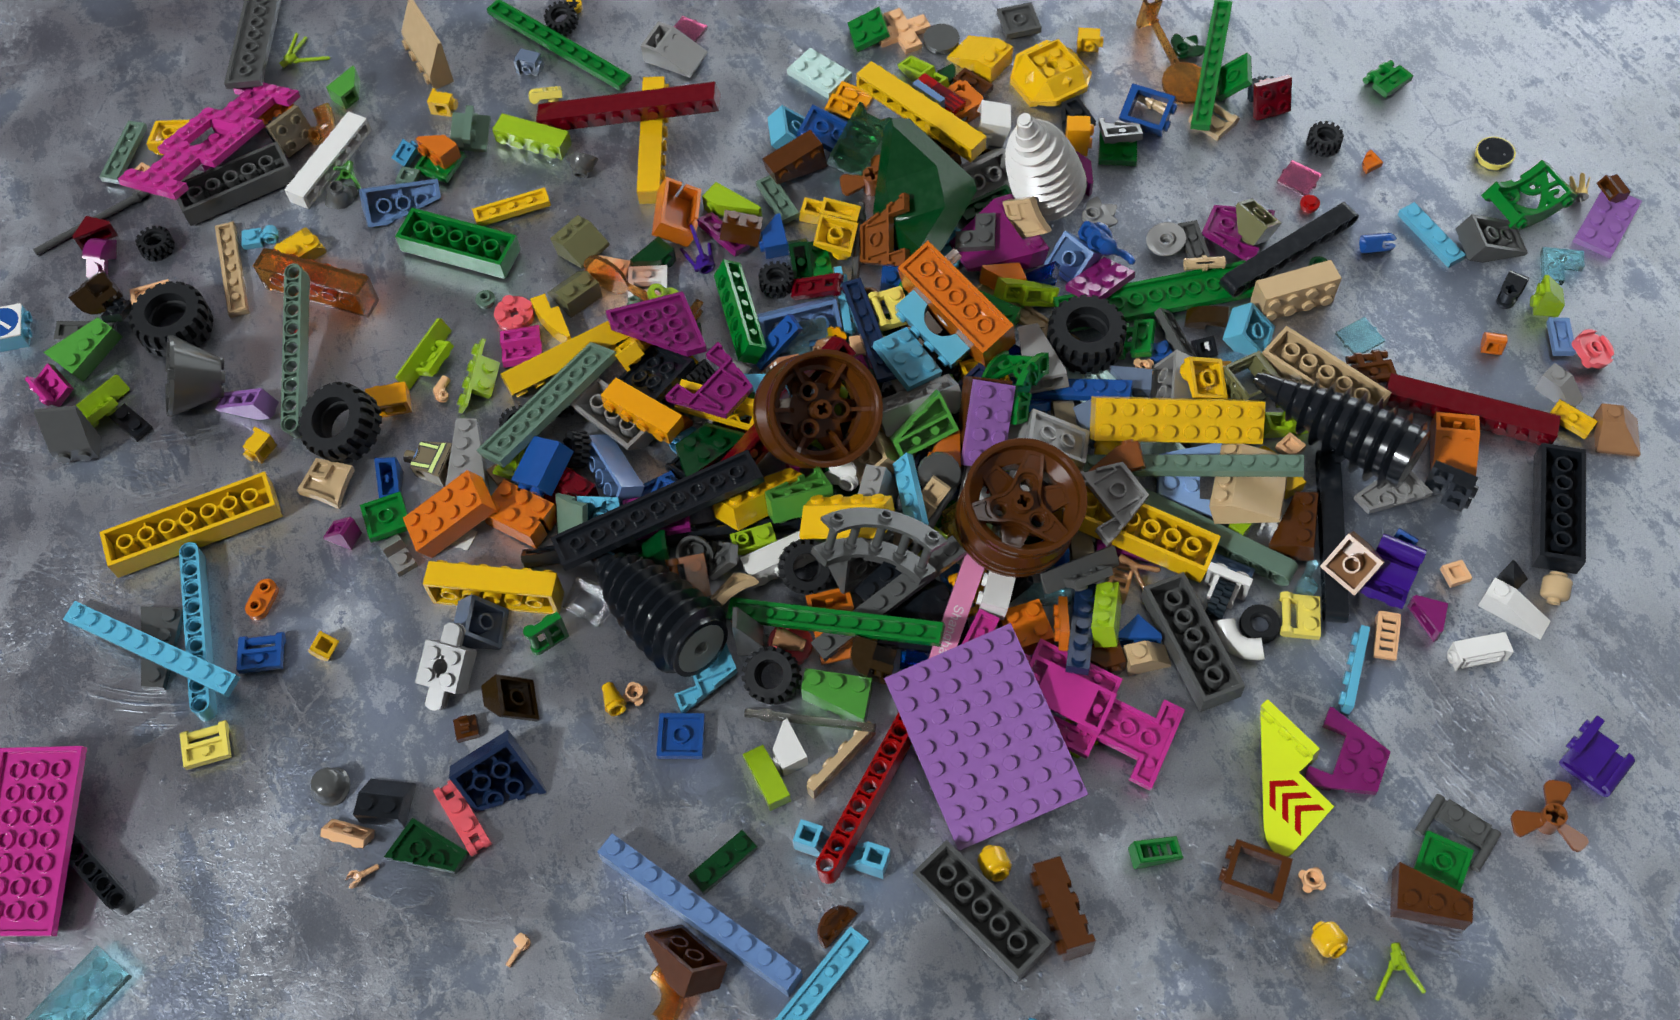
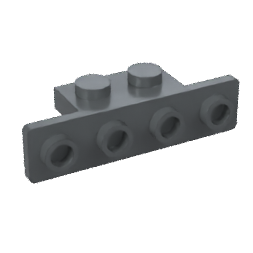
[1040,545,1119,594]

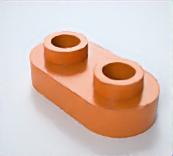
[245,579,279,620]

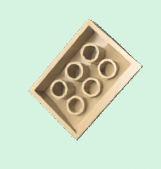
[401,0,454,89]
[1209,444,1288,524]

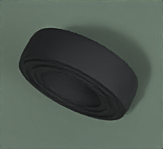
[1239,604,1281,644]

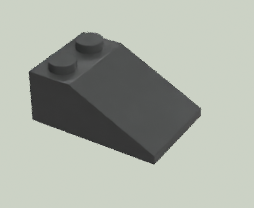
[1455,214,1528,263]
[34,405,102,463]

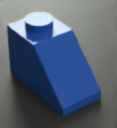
[759,213,789,260]

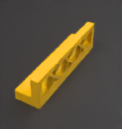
[674,379,754,430]

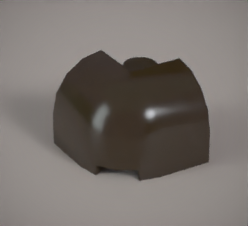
[68,269,123,315]
[850,635,897,685]

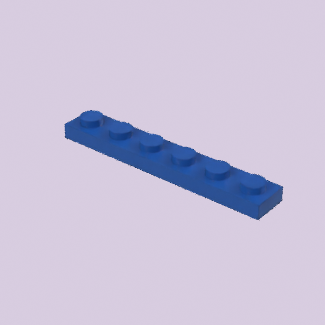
[1010,377,1133,401]

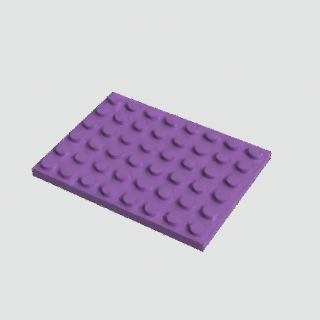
[884,623,1088,851]

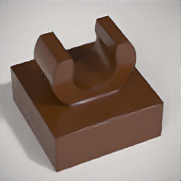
[453,714,480,743]

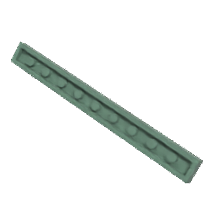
[1083,455,1304,477]

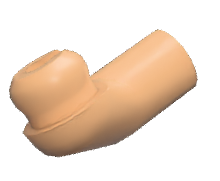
[433,375,451,403]

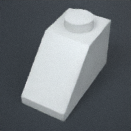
[772,719,809,777]

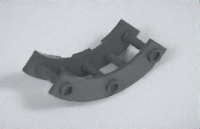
[811,507,948,585]

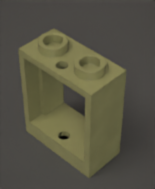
[1223,350,1280,400]

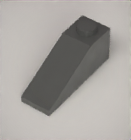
[732,607,769,656]

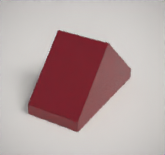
[73,216,118,250]

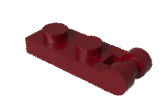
[791,273,844,301]

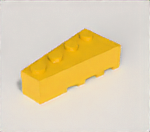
[712,468,802,531]

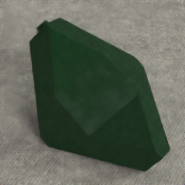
[873,119,977,256]

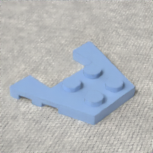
[1157,443,1222,520]

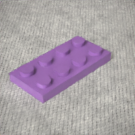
[1572,190,1642,258]
[961,379,1016,466]

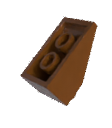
[645,924,728,998]

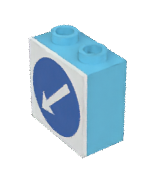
[0,303,32,352]

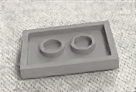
[1026,408,1090,468]

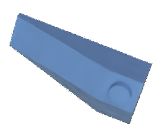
[359,179,441,228]

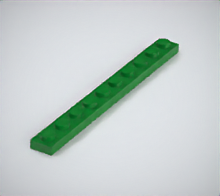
[487,0,632,91]
[1190,0,1233,131]
[726,597,945,647]

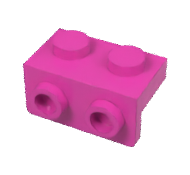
[25,363,74,407]

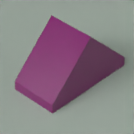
[323,517,362,550]
[1407,595,1448,642]

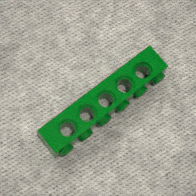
[713,259,767,364]

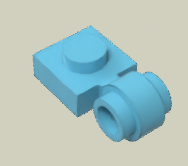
[241,225,279,250]

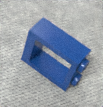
[1119,83,1178,137]

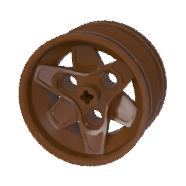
[753,349,883,468]
[955,438,1088,578]

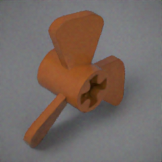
[840,155,880,196]
[1511,780,1589,852]

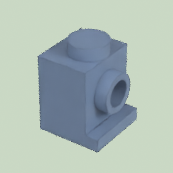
[513,48,544,76]

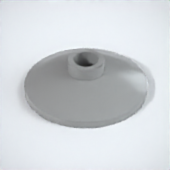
[1146,222,1186,256]

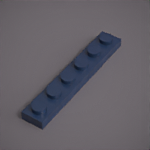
[841,278,897,384]
[1065,583,1097,675]

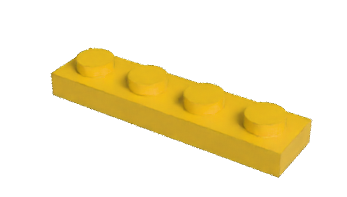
[472,187,551,226]

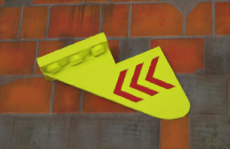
[1260,699,1334,857]

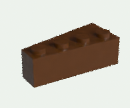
[1029,856,1096,962]

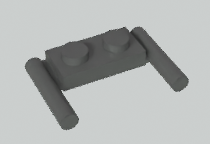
[1414,794,1501,872]

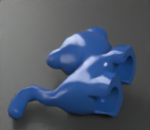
[1078,221,1136,265]

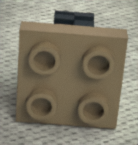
[265,105,317,158]

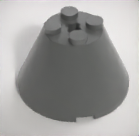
[165,335,226,417]

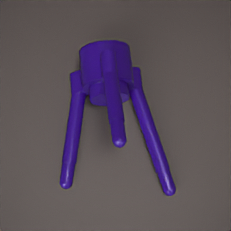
[680,224,715,274]

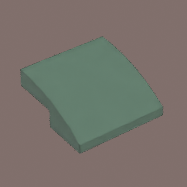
[556,493,588,534]

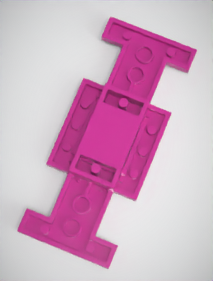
[118,83,301,200]
[962,608,1185,791]

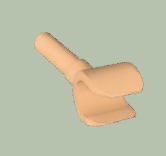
[345,864,379,889]
[505,933,531,967]

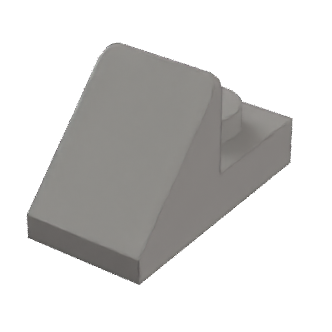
[379,534,418,577]

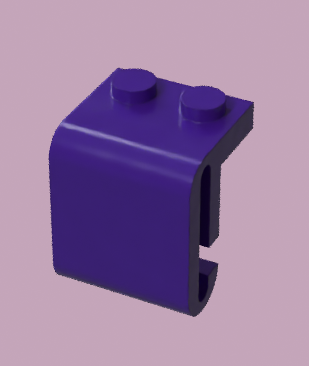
[1359,533,1427,609]
[1559,715,1635,797]

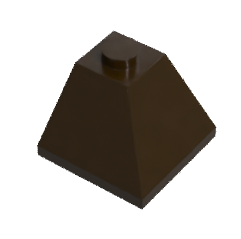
[481,674,540,722]

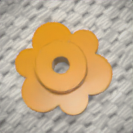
[826,326,847,340]

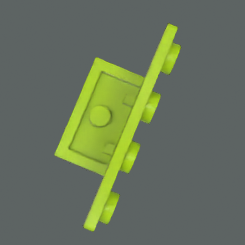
[395,318,454,390]
[457,338,500,414]
[76,374,130,427]

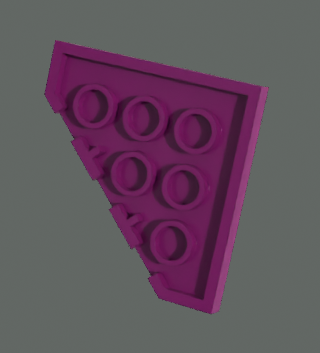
[605,291,707,357]

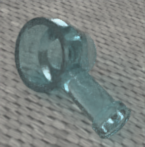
[1294,560,1319,596]

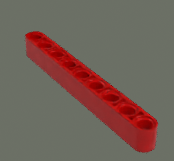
[816,712,912,884]

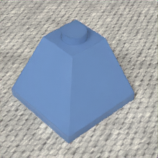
[1044,231,1103,282]

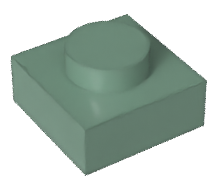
[395,166,421,184]

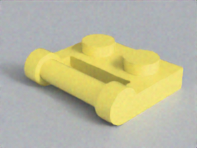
[528,86,563,104]
[867,286,907,331]
[1280,591,1321,640]
[180,720,232,770]

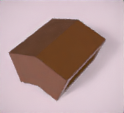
[1596,174,1631,203]

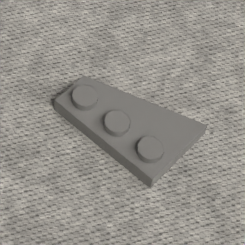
[1353,471,1433,514]

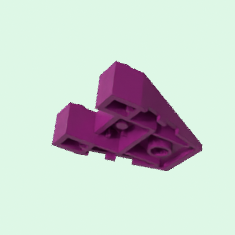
[949,194,1049,272]

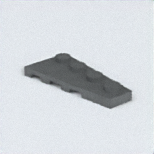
[141,606,183,691]

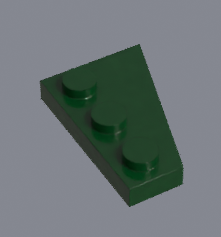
[384,818,470,874]

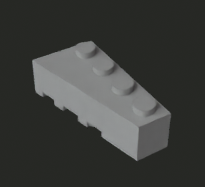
[445,418,491,496]

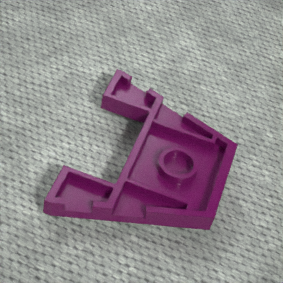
[1202,205,1275,261]
[665,342,754,419]
[1304,707,1391,795]

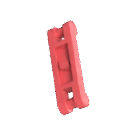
[433,780,492,857]

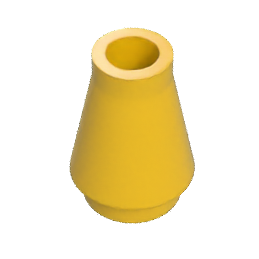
[601,682,626,716]

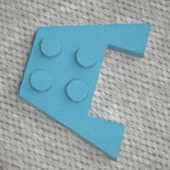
[674,643,738,713]

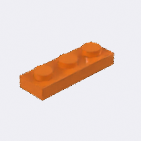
[1053,596,1070,651]

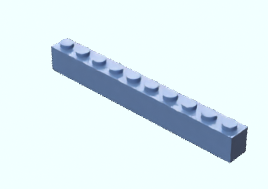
[597,833,803,997]

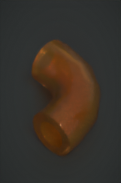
[308,103,335,145]
[650,965,685,1020]

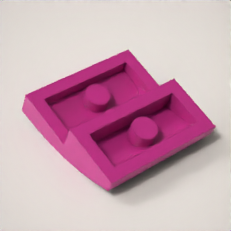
[500,325,543,368]

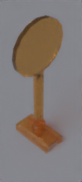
[1136,0,1201,104]
[584,255,703,321]

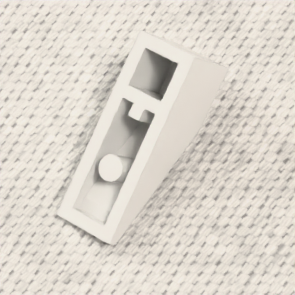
[1478,578,1551,639]

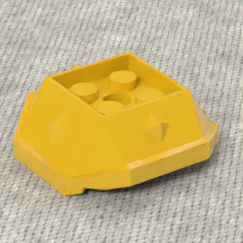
[1010,39,1092,107]

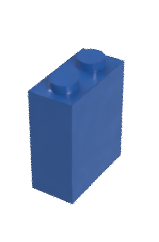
[511,436,574,497]

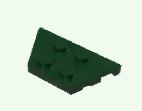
[675,423,745,477]

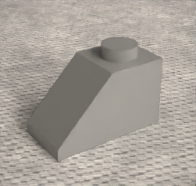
[1535,363,1583,408]

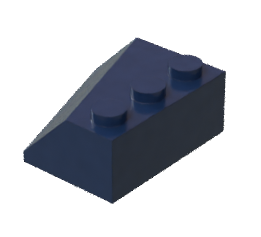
[449,730,547,812]

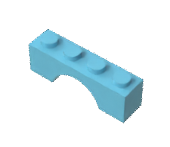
[895,290,970,369]
[793,819,891,879]

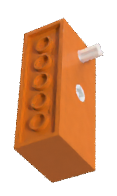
[898,241,1016,367]

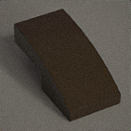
[1184,306,1229,330]

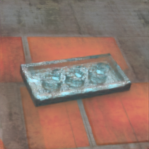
[25,945,132,1020]

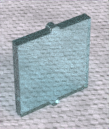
[1335,317,1385,354]

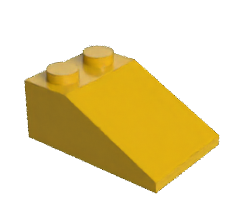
[947,35,1013,83]

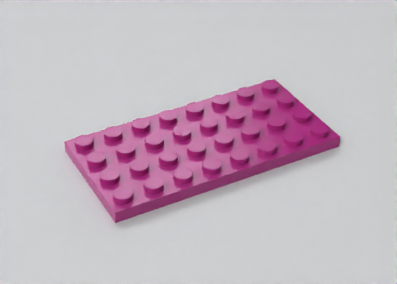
[0,746,87,937]

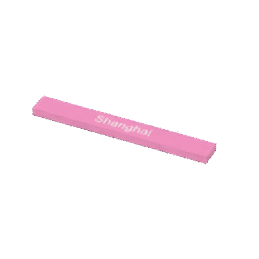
[928,552,984,659]

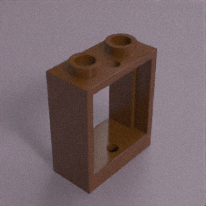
[1218,839,1293,910]

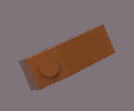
[1088,439,1146,472]

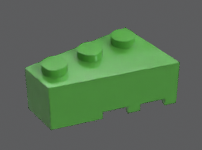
[43,317,123,382]
[889,389,959,457]
[765,467,833,524]
[801,668,872,726]

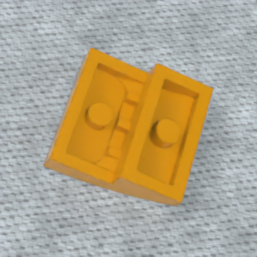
[824,81,874,123]

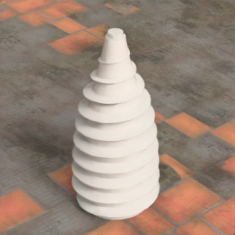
[1005,113,1087,221]

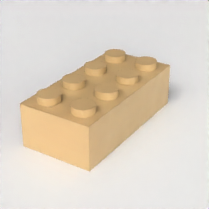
[1250,260,1342,322]

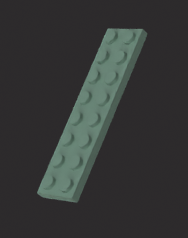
[476,342,617,467]

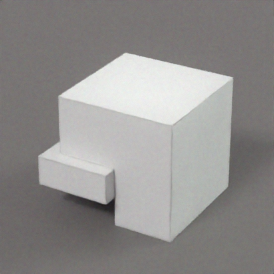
[978,100,1011,149]

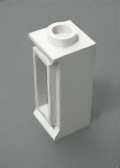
[1447,632,1514,671]

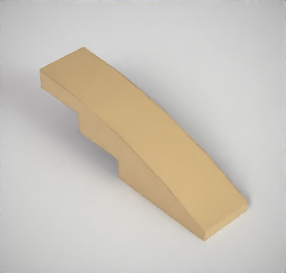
[892,475,951,548]

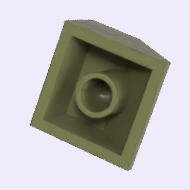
[1236,198,1282,246]
[550,215,610,269]
[547,271,602,318]

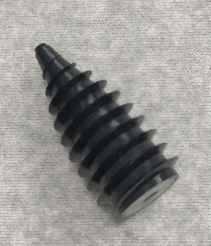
[1253,372,1431,489]
[590,551,728,677]

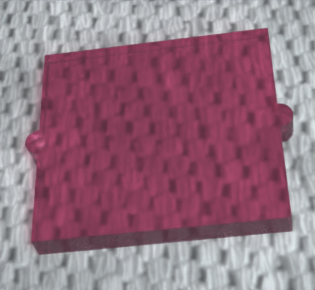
[674,16,707,42]
[1277,160,1322,196]

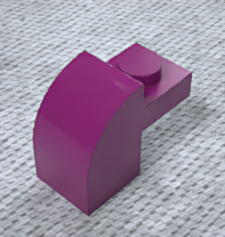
[82,238,117,278]

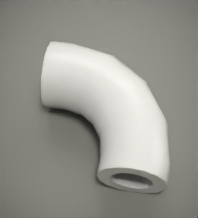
[1213,618,1265,660]

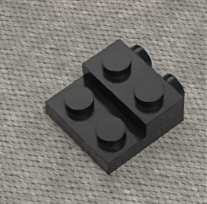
[1424,460,1479,512]

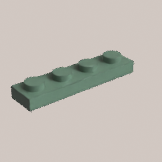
[99,121,148,184]

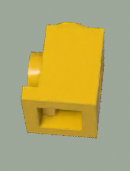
[1076,27,1104,54]
[427,88,458,117]
[613,337,646,372]
[242,427,277,464]

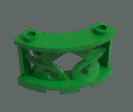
[1481,160,1578,230]
[981,351,1049,425]

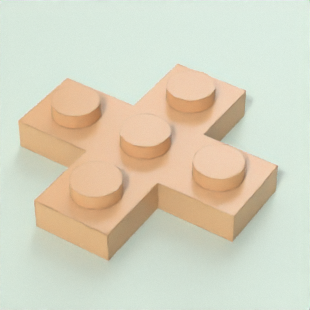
[879,8,931,54]

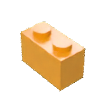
[1065,116,1094,156]
[365,381,412,418]

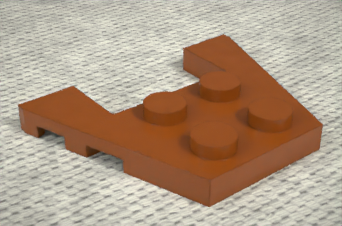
[860,192,910,267]

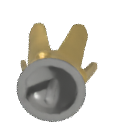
[1569,172,1591,202]

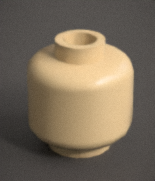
[1540,571,1573,605]

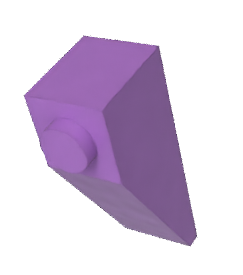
[215,388,279,420]

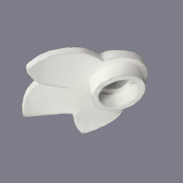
[824,462,859,491]

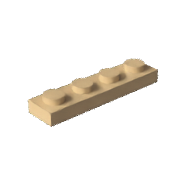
[807,720,875,799]

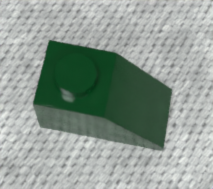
[630,237,677,268]
[787,238,813,280]
[639,530,671,569]

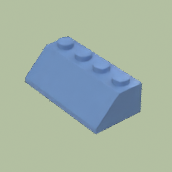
[757,296,843,353]

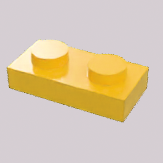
[1550,399,1598,439]

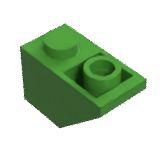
[326,66,360,109]

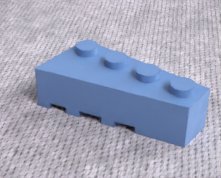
[588,434,644,506]

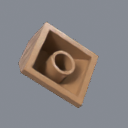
[1593,403,1641,457]
[1320,531,1385,596]

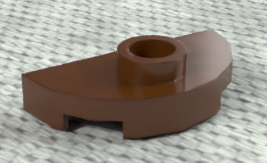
[817,905,858,949]

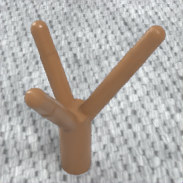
[1118,554,1161,590]

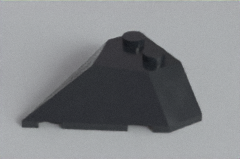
[877,579,969,654]

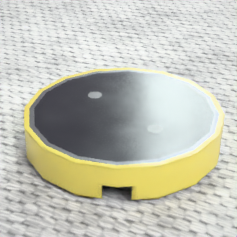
[1475,137,1516,170]

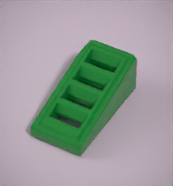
[1128,836,1184,869]

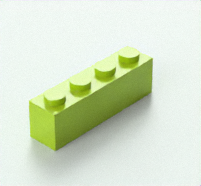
[492,113,572,160]

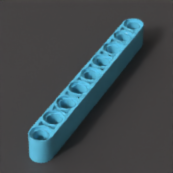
[179,542,217,721]

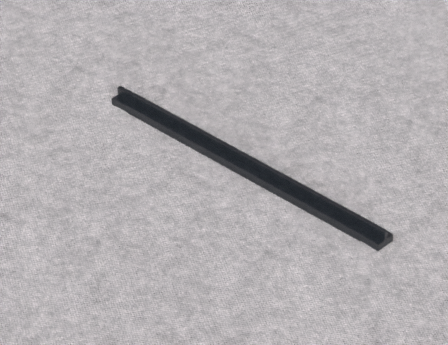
[521,516,802,569]

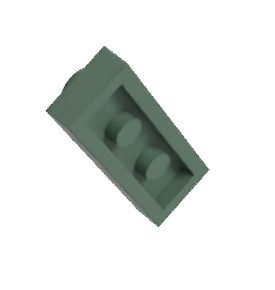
[756,175,799,225]

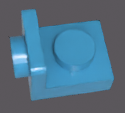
[391,139,423,168]

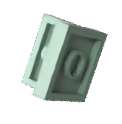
[450,105,491,153]

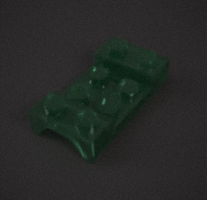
[826,102,893,176]

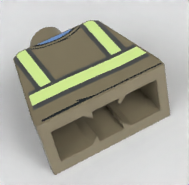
[403,441,452,487]

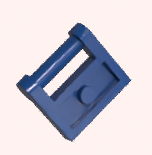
[236,632,286,674]

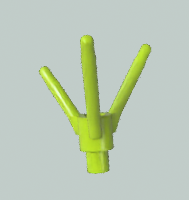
[279,33,330,68]
[1375,942,1426,1001]

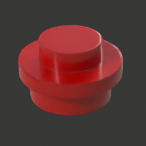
[1300,195,1320,213]

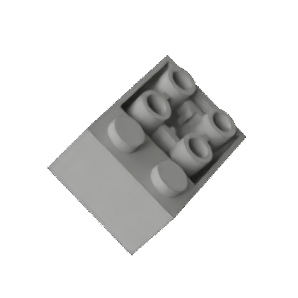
[641,21,708,78]

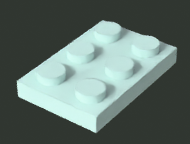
[787,48,852,99]

